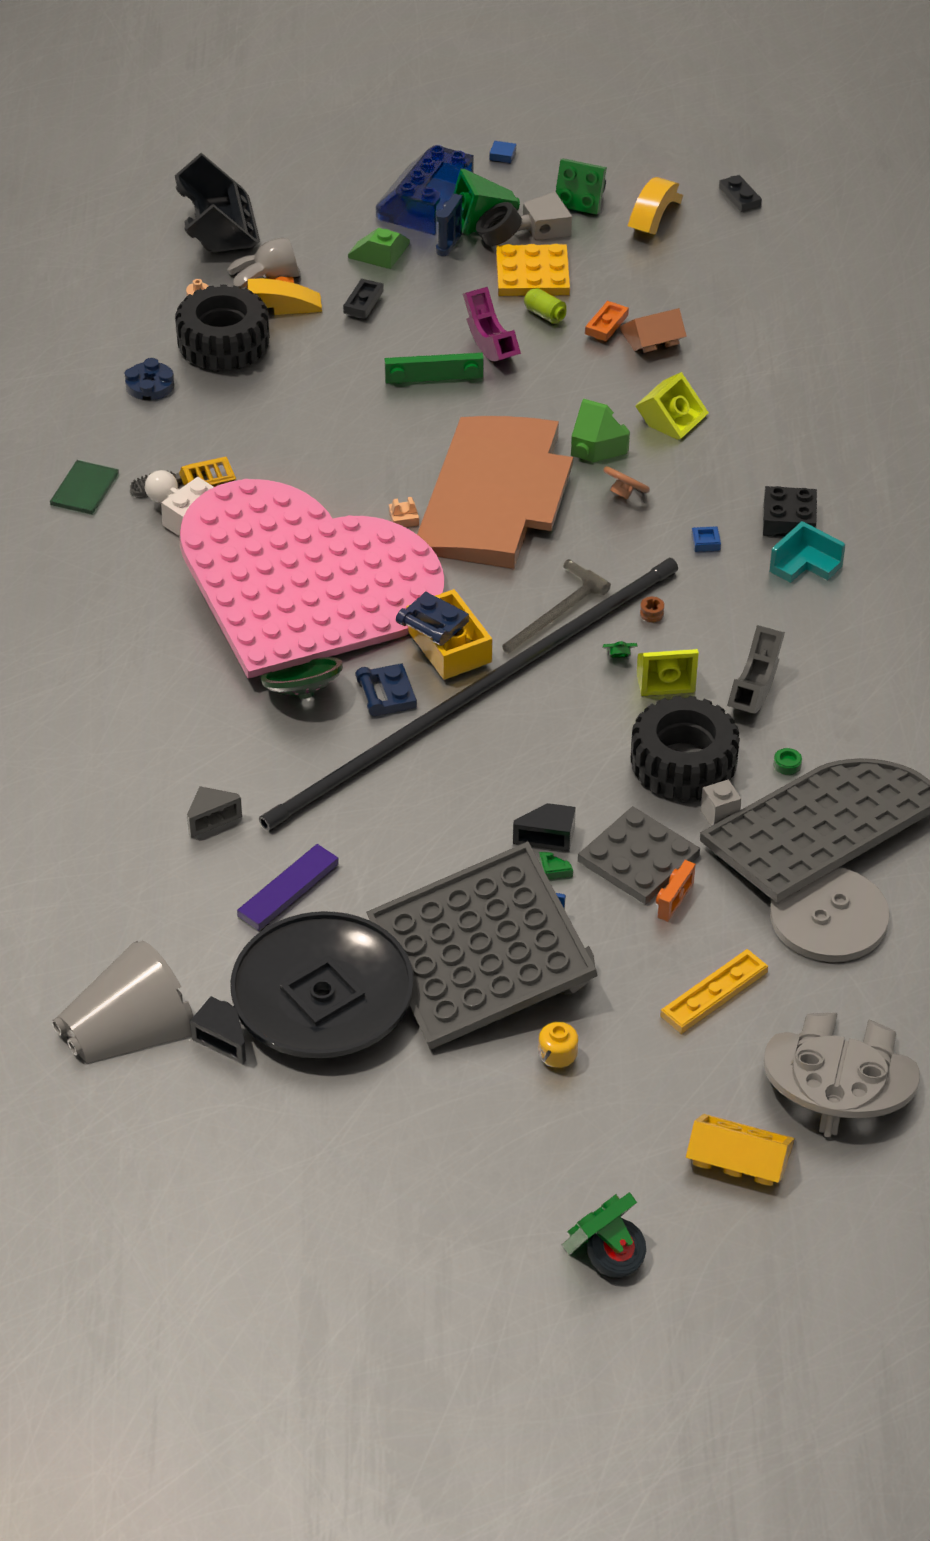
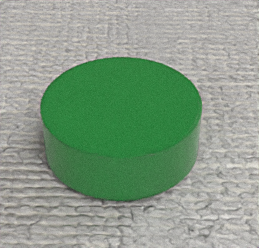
[773,748,802,775]

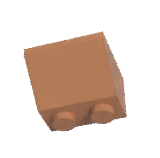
[619,308,687,353]

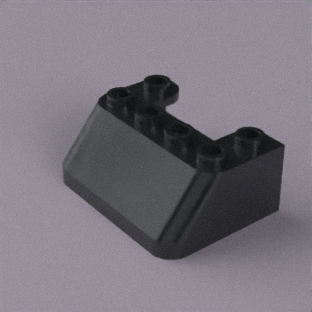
[174,153,260,252]

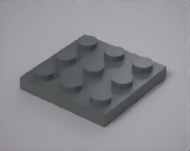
[578,806,700,905]

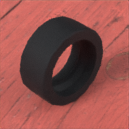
[476,202,522,246]

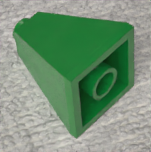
[454,169,520,235]

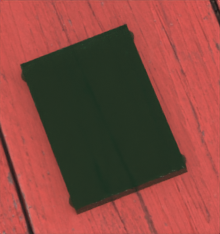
[50,460,119,515]

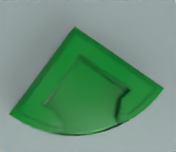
[539,852,573,880]

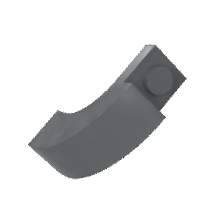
[727,625,785,713]

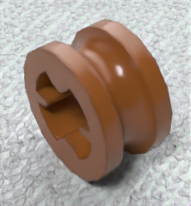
[640,597,664,623]

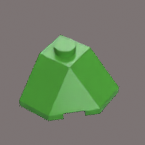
[348,228,410,269]
[571,399,630,462]

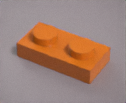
[585,300,629,341]
[656,860,696,922]

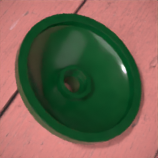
[261,657,343,699]

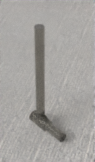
[502,559,611,654]

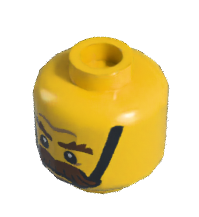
[538,1022,578,1068]

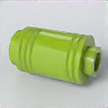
[524,288,567,324]

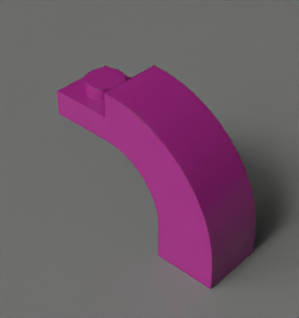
[463,286,521,361]

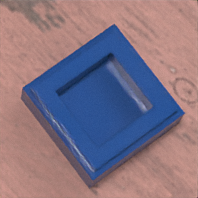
[489,141,517,163]
[691,526,721,552]

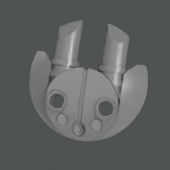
[764,1013,920,1137]

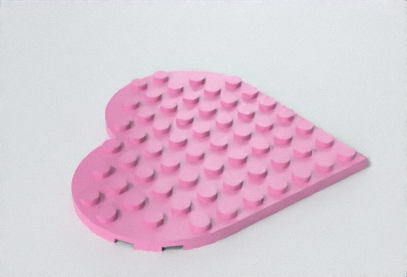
[180,479,444,678]

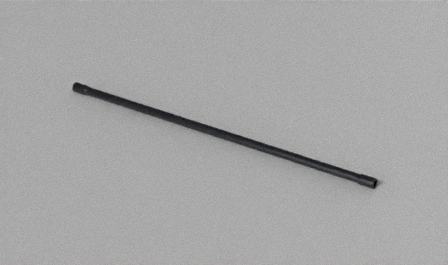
[259,558,678,831]

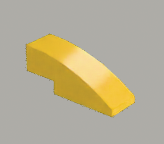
[247,279,322,315]

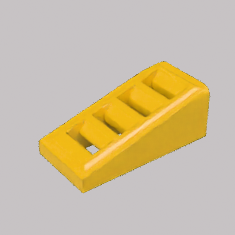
[179,456,236,487]

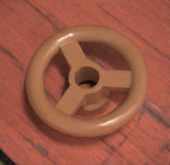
[603,466,650,499]

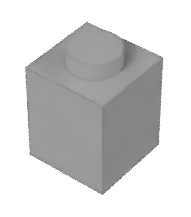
[701,779,741,826]

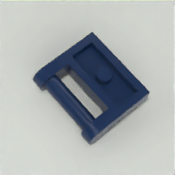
[436,193,462,256]
[396,591,469,646]
[355,663,417,716]

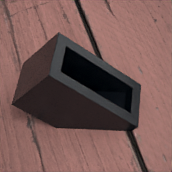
[513,803,576,852]
[190,996,246,1065]

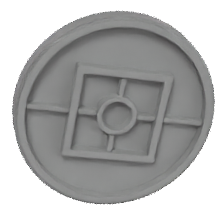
[770,867,889,962]

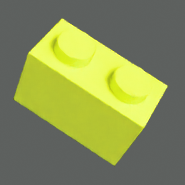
[635,372,709,440]
[637,649,699,696]

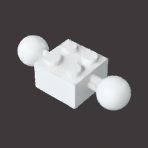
[145,470,214,537]

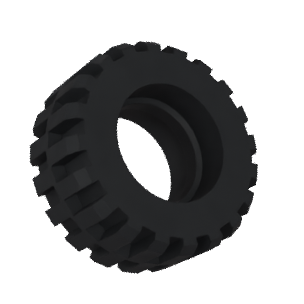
[175,285,270,371]
[630,695,740,801]

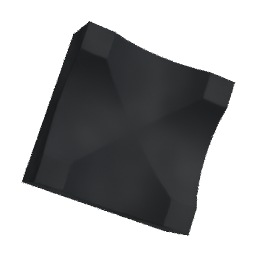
[763,486,817,536]

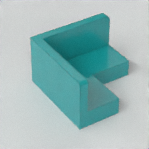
[769,521,845,583]

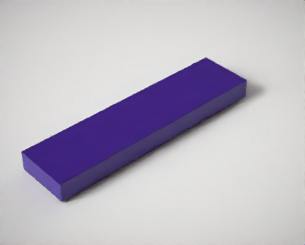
[237,844,339,931]

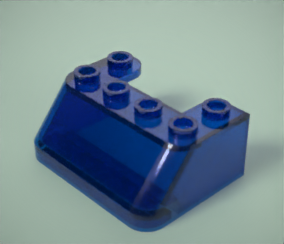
[375,145,474,235]

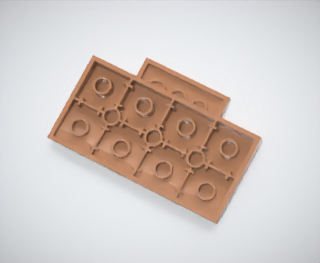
[417,416,573,569]

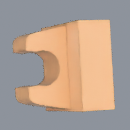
[389,497,419,527]

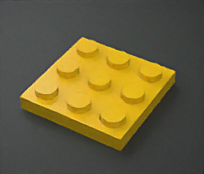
[496,244,570,296]

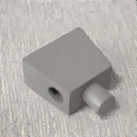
[518,192,572,240]

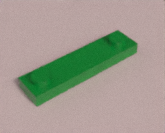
[384,352,484,384]

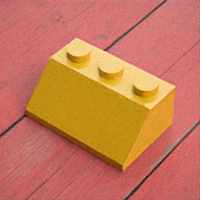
[685,1114,795,1186]

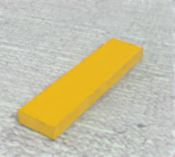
[660,949,768,1034]

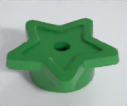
[602,641,638,658]

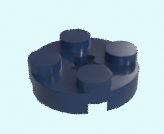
[124,358,174,400]

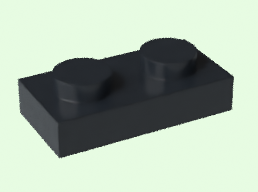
[719,175,762,212]
[343,278,384,319]

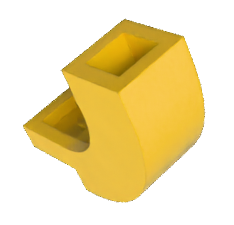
[628,177,683,235]

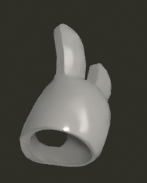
[227,237,301,289]

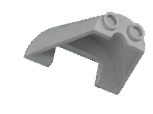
[52,940,194,1064]

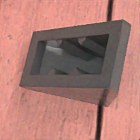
[187,786,242,838]

